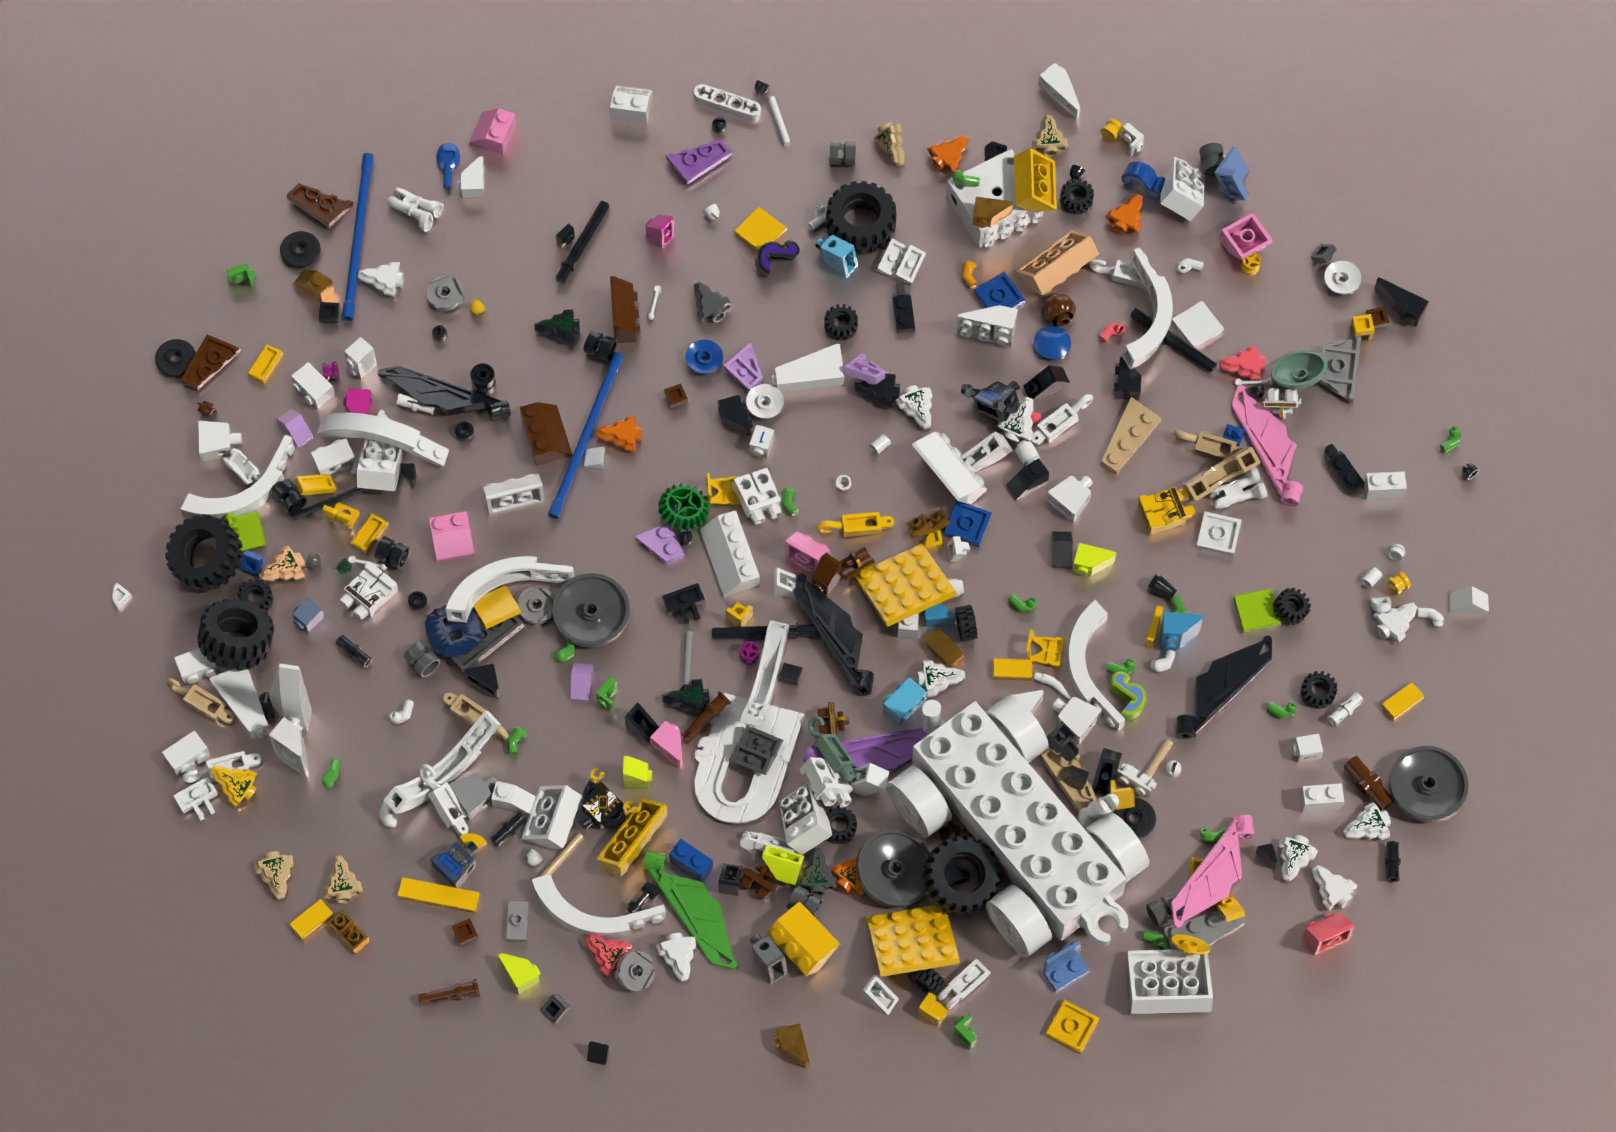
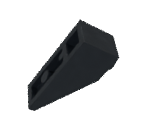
[1375,277,1429,327]

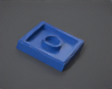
[974,272,1025,309]
[943,500,992,548]

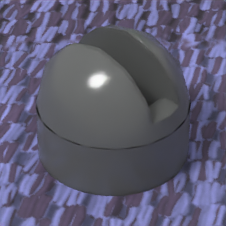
[306,551,321,568]

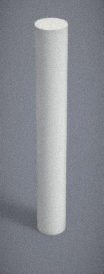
[768,96,791,146]

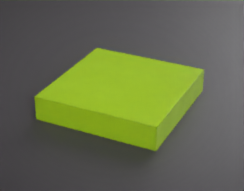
[1233,588,1281,633]

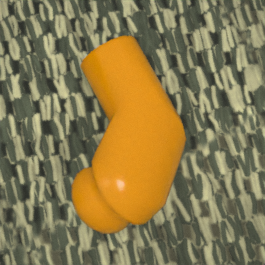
[961,261,978,288]

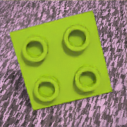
[222,511,266,551]

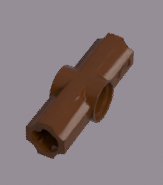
[1343,756,1394,811]

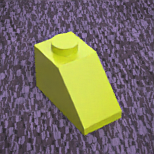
[1072,543,1116,575]
[623,756,652,789]
[762,845,804,885]
[498,953,541,994]

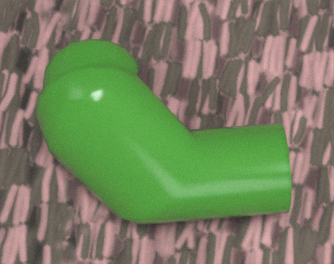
[1440,426,1461,453]
[781,488,799,516]
[1008,594,1037,612]
[554,639,575,662]
[1107,658,1136,674]
[1266,702,1297,718]
[507,727,526,755]
[321,759,340,788]

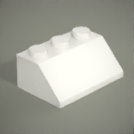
[483,474,545,515]
[269,717,309,777]
[521,785,582,849]

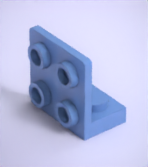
[1214,147,1249,200]
[1043,941,1090,992]

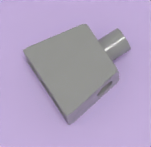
[449,773,497,821]

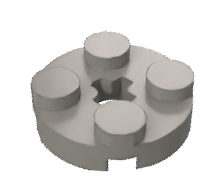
[426,274,464,312]
[518,587,554,626]
[615,951,655,991]

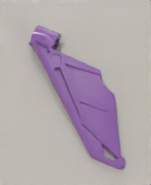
[803,727,927,771]

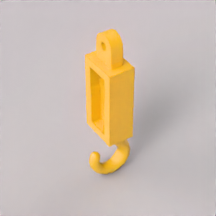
[816,512,894,537]

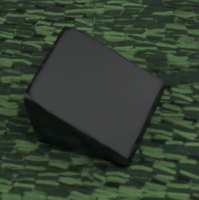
[985,141,1007,161]
[400,463,416,489]
[779,663,803,686]
[1065,765,1089,789]
[1256,843,1277,869]
[540,994,572,1023]
[587,1041,610,1065]

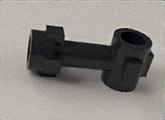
[627,881,660,914]

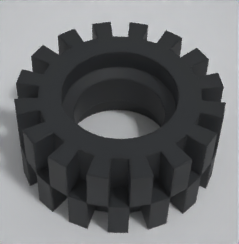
[1060,178,1094,214]
[824,304,858,341]
[237,578,273,610]
[1273,587,1311,625]
[955,605,978,642]
[1301,671,1337,709]
[825,806,857,844]
[908,968,946,996]

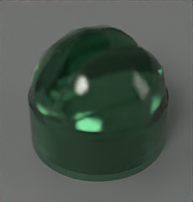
[335,558,352,575]

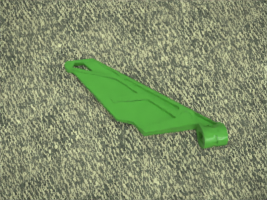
[643,850,738,969]

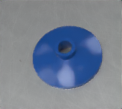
[686,339,723,374]

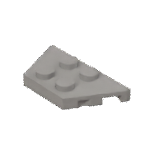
[1319,336,1361,403]

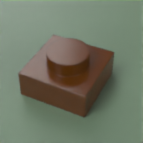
[1365,306,1390,329]
[664,384,688,409]
[452,918,478,946]

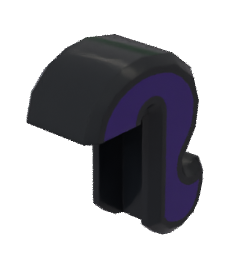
[755,240,800,277]

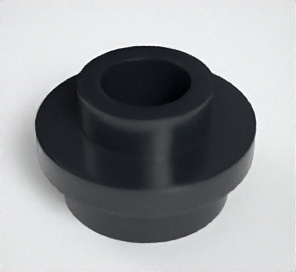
[455,421,474,440]
[408,591,427,610]

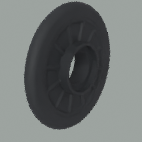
[280,231,321,268]
[155,339,196,376]
[1113,798,1156,838]

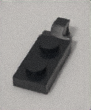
[892,282,915,333]
[1324,443,1365,494]

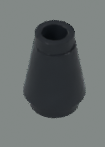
[1148,574,1177,599]

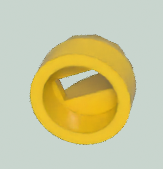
[470,298,486,315]

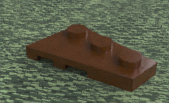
[181,334,241,390]

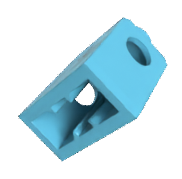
[815,235,858,278]

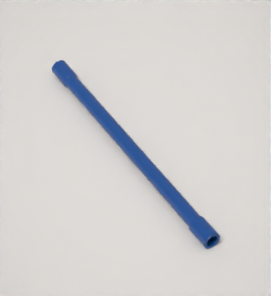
[342,153,374,321]
[548,352,624,519]

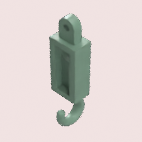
[807,715,856,781]

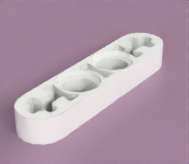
[694,84,761,120]

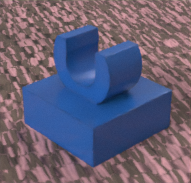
[1222,424,1245,447]
[241,550,264,576]

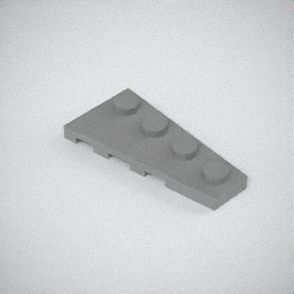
[1163,911,1245,950]

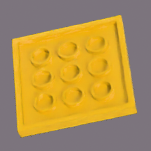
[854,544,956,627]
[866,905,960,977]

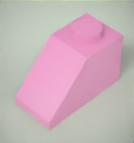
[650,721,683,768]

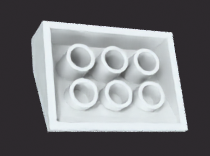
[1127,950,1213,1014]

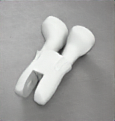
[386,187,444,232]
[1209,467,1268,509]
[1078,794,1119,829]

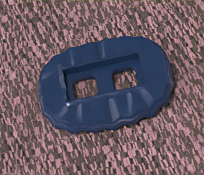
[425,605,482,657]

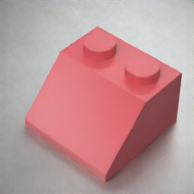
[1303,912,1355,955]

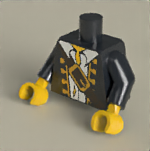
[578,768,638,830]

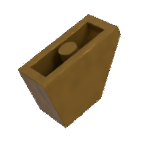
[972,197,1013,228]
[293,270,334,302]
[773,1023,810,1068]

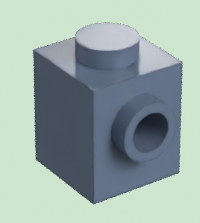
[293,598,324,633]

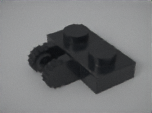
[662,583,705,624]
[1046,721,1079,761]

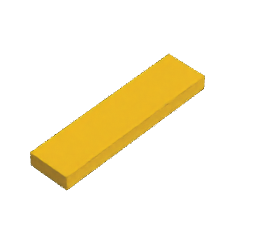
[398,877,480,913]

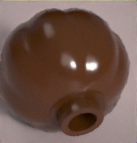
[1041,293,1076,327]

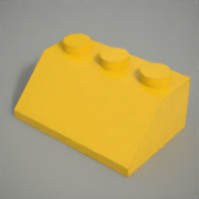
[1014,148,1057,211]
[766,902,840,976]

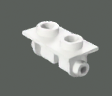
[223,448,260,485]
[1116,763,1157,798]

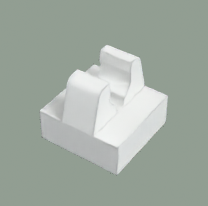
[947,537,970,562]

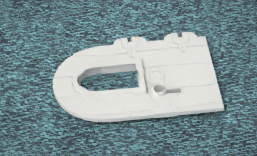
[694,693,805,824]

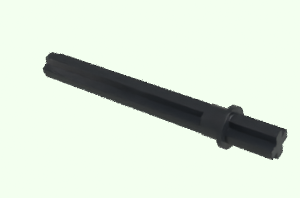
[555,200,609,284]
[1130,308,1217,372]
[712,623,816,639]

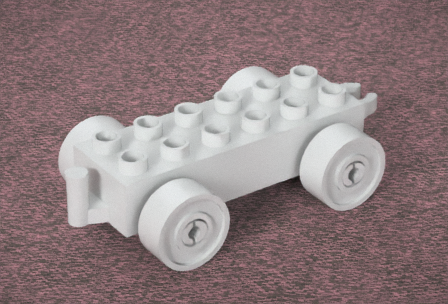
[887,695,1149,958]

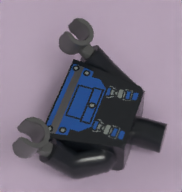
[961,381,1020,422]

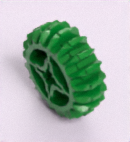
[658,483,710,533]

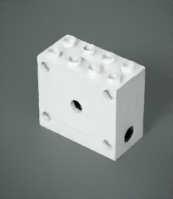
[946,149,1044,249]

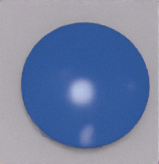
[1034,326,1071,359]

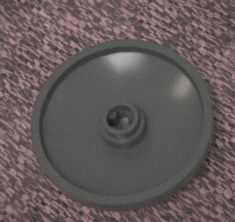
[552,573,630,647]
[1389,746,1468,822]
[856,829,930,908]

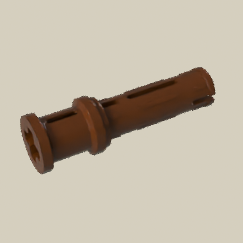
[681,691,732,743]
[418,979,480,1007]

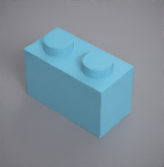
[883,678,927,725]

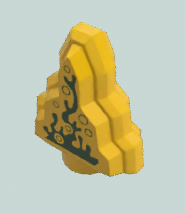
[210,766,257,807]

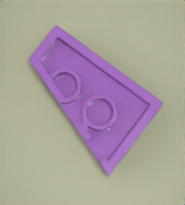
[666,139,732,184]

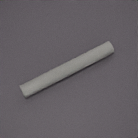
[682,631,693,685]

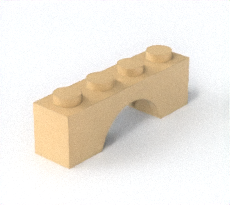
[1182,446,1261,501]

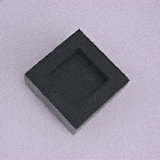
[556,223,575,248]
[319,302,340,323]

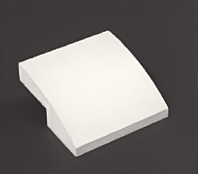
[875,238,926,284]

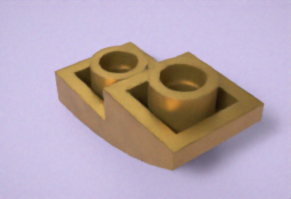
[907,508,951,537]
[923,627,965,668]
[327,910,370,954]

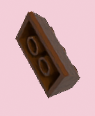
[610,276,640,343]
[520,402,573,466]

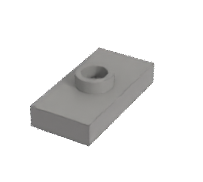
[506,901,529,942]

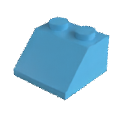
[1160,612,1203,651]

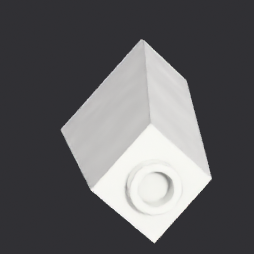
[772,344,845,392]
[209,668,270,739]

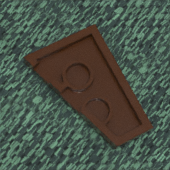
[287,183,353,228]

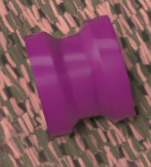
[322,361,340,381]
[740,641,759,665]

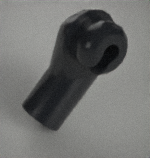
[259,692,275,720]

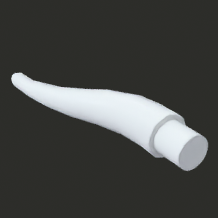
[1034,672,1073,700]

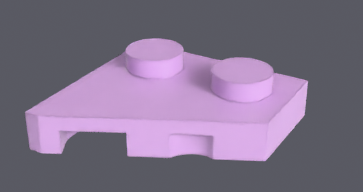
[724,343,763,392]
[843,354,886,385]
[636,524,684,564]

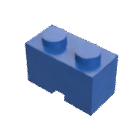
[669,839,713,882]

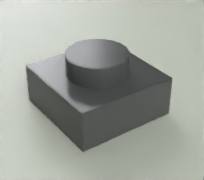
[1311,244,1337,263]

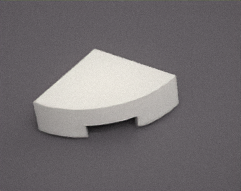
[112,583,132,610]

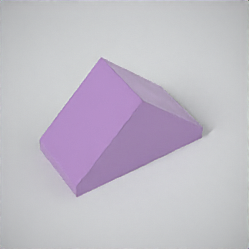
[277,409,314,448]
[571,663,593,701]

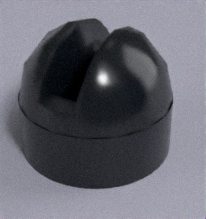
[754,80,770,95]
[712,117,727,133]
[1069,165,1085,180]
[432,325,447,341]
[1248,384,1265,399]
[1462,463,1479,480]
[677,531,693,546]

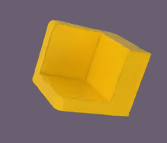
[1350,314,1375,340]
[725,602,753,627]
[1111,780,1135,810]
[918,992,948,1026]

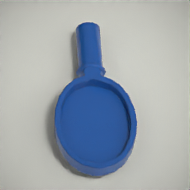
[436,142,460,189]

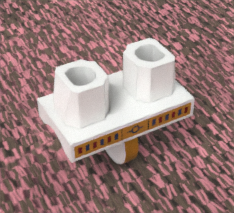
[1264,388,1301,419]

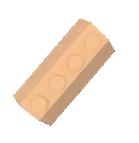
[1015,230,1099,295]

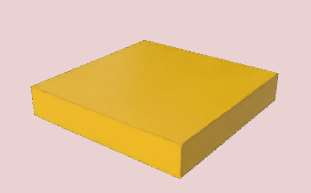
[734,206,787,251]
[473,585,521,629]
[1045,999,1099,1054]

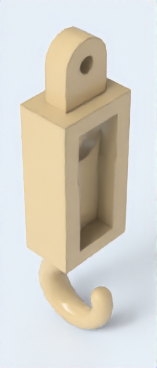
[1173,430,1243,459]
[166,678,235,724]
[443,693,509,740]

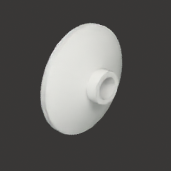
[1324,261,1362,295]
[746,384,784,419]

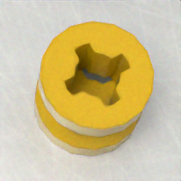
[1100,118,1123,141]
[1241,253,1261,275]
[1387,571,1411,595]

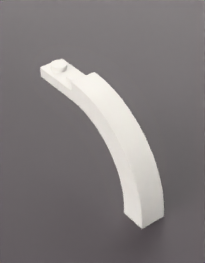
[1121,248,1173,369]
[317,412,449,468]
[180,435,295,520]
[446,556,574,623]
[1068,600,1125,731]
[740,621,789,727]
[384,711,501,814]
[531,874,667,939]

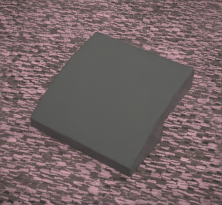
[730,726,784,775]

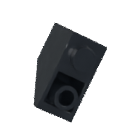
[1114,357,1142,400]
[1023,365,1070,401]
[718,395,753,436]

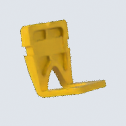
[705,473,740,506]
[322,503,360,530]
[1026,629,1065,667]

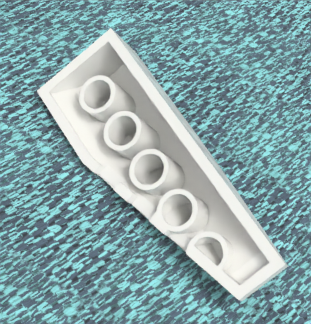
[269,664,312,732]

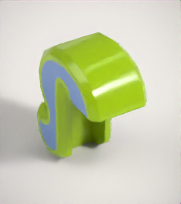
[1110,672,1146,721]

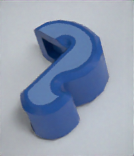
[1121,161,1165,198]

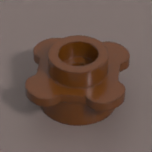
[197,401,217,416]

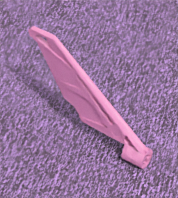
[1231,385,1303,506]
[1171,815,1255,929]

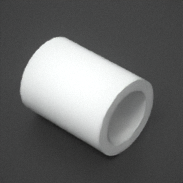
[870,434,891,455]
[1361,567,1383,589]

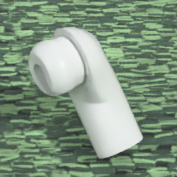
[390,700,414,724]
[379,802,397,828]

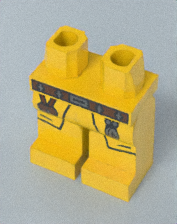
[1138,487,1195,536]

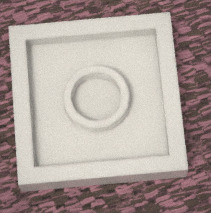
[1171,301,1224,348]
[1196,511,1242,556]

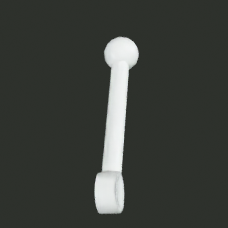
[647,286,661,320]
[1235,378,1274,387]
[348,556,387,571]

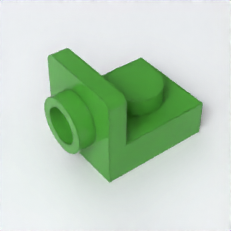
[226,263,256,287]
[596,676,618,711]
[953,1014,977,1049]

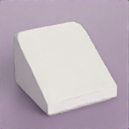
[584,447,605,469]

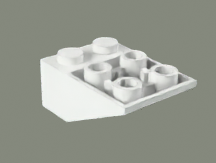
[1160,156,1204,221]
[957,305,1018,346]
[357,439,403,491]
[779,782,832,855]

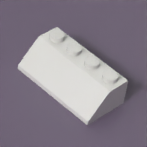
[912,432,987,505]
[700,510,760,597]

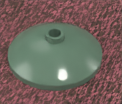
[1271,350,1328,389]

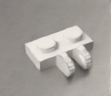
[173,777,218,821]

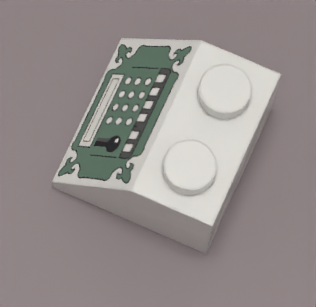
[610,86,653,123]

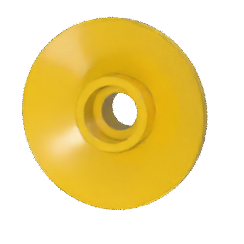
[1171,934,1211,957]

